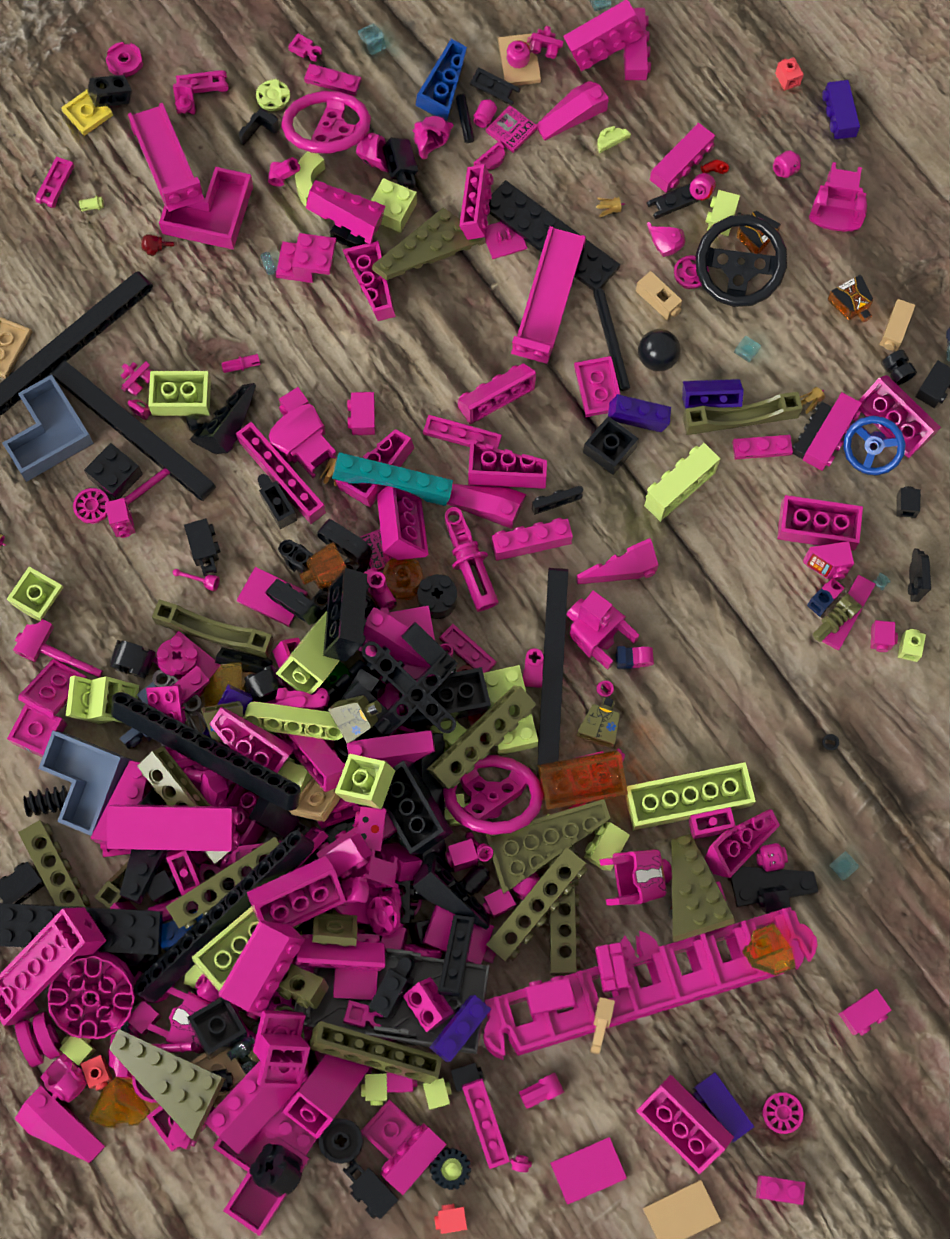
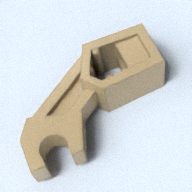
[590,997,615,1054]

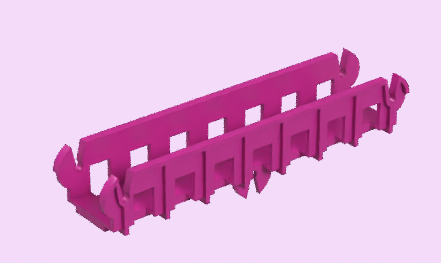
[484,907,817,1061]

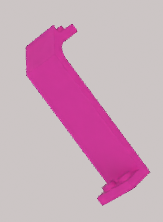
[128,103,205,211]
[511,226,586,364]

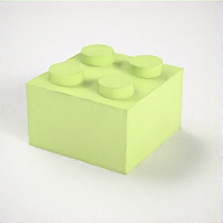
[371,178,417,233]
[335,754,395,809]

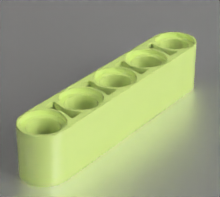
[244,702,343,740]

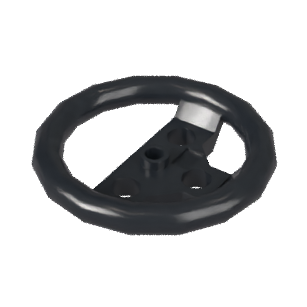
[695,214,787,307]

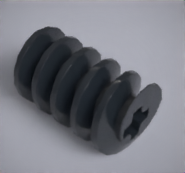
[23,785,68,817]

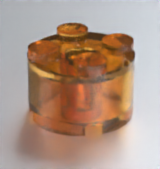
[383,558,423,600]

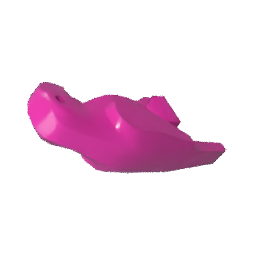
[253,687,330,710]

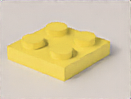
[61,89,113,136]

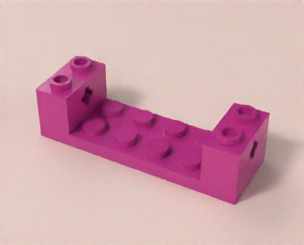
[0,907,107,1026]

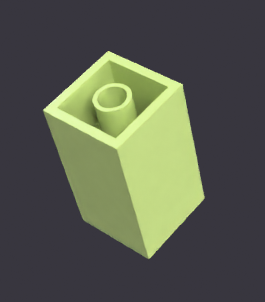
[276,611,340,695]

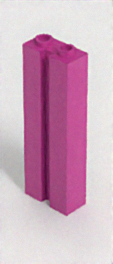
[107,804,240,852]

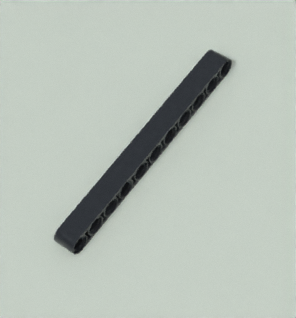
[0,271,153,415]
[51,360,216,501]
[537,568,568,779]
[111,692,301,811]
[133,831,314,1002]

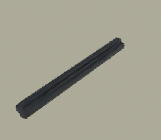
[593,288,630,391]

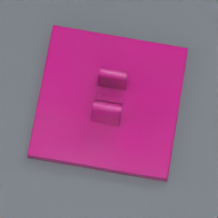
[484,221,527,260]

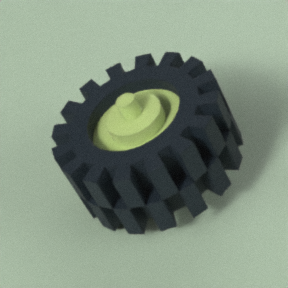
[429,1147,471,1190]

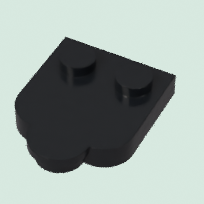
[908,548,931,602]

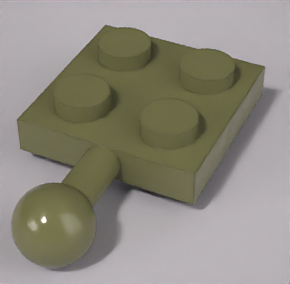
[313,908,357,947]

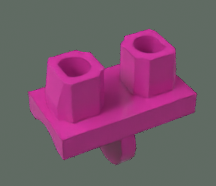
[527,26,563,59]
[173,80,196,114]
[120,361,151,397]

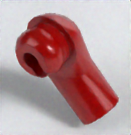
[701,159,729,174]

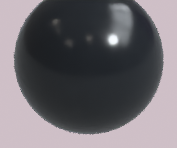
[638,329,681,371]

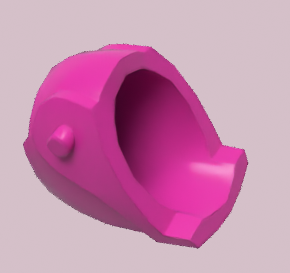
[356,133,389,173]
[647,222,686,257]
[41,1053,87,1103]

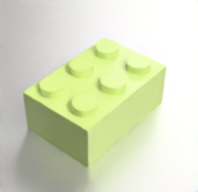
[148,371,211,416]

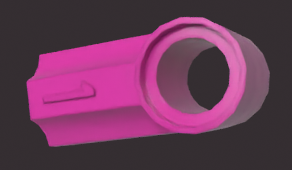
[268,157,300,187]
[519,1073,564,1109]

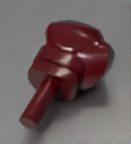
[141,234,174,256]

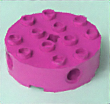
[48,951,136,1039]

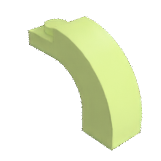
[295,151,325,206]

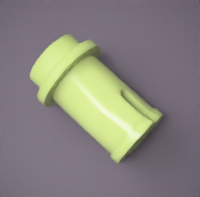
[79,195,104,212]

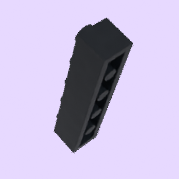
[792,402,832,459]

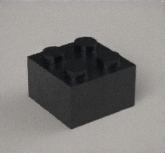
[583,416,639,475]
[84,443,143,500]
[187,997,247,1060]

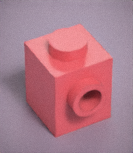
[775,57,804,91]
[80,1055,113,1091]
[434,1204,467,1234]

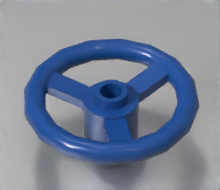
[843,416,906,475]

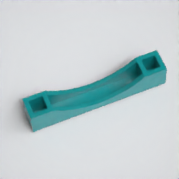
[332,452,453,506]

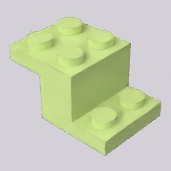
[66,676,139,724]

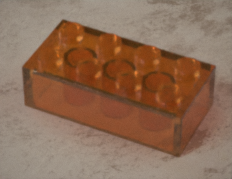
[537,750,628,810]

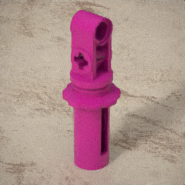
[445,507,499,612]

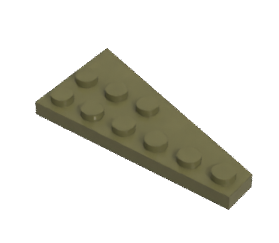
[372,207,486,280]
[485,799,611,895]
[671,834,735,942]
[109,1029,225,1141]

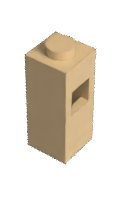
[636,271,683,320]
[880,299,915,351]

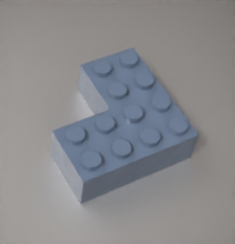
[3,375,94,482]
[38,730,132,836]

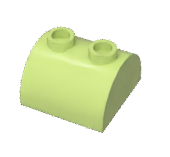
[7,567,63,621]

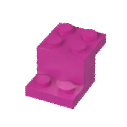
[276,233,336,283]
[253,1010,310,1088]

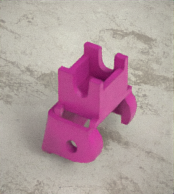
[809,162,867,232]
[269,404,337,478]
[334,849,402,924]

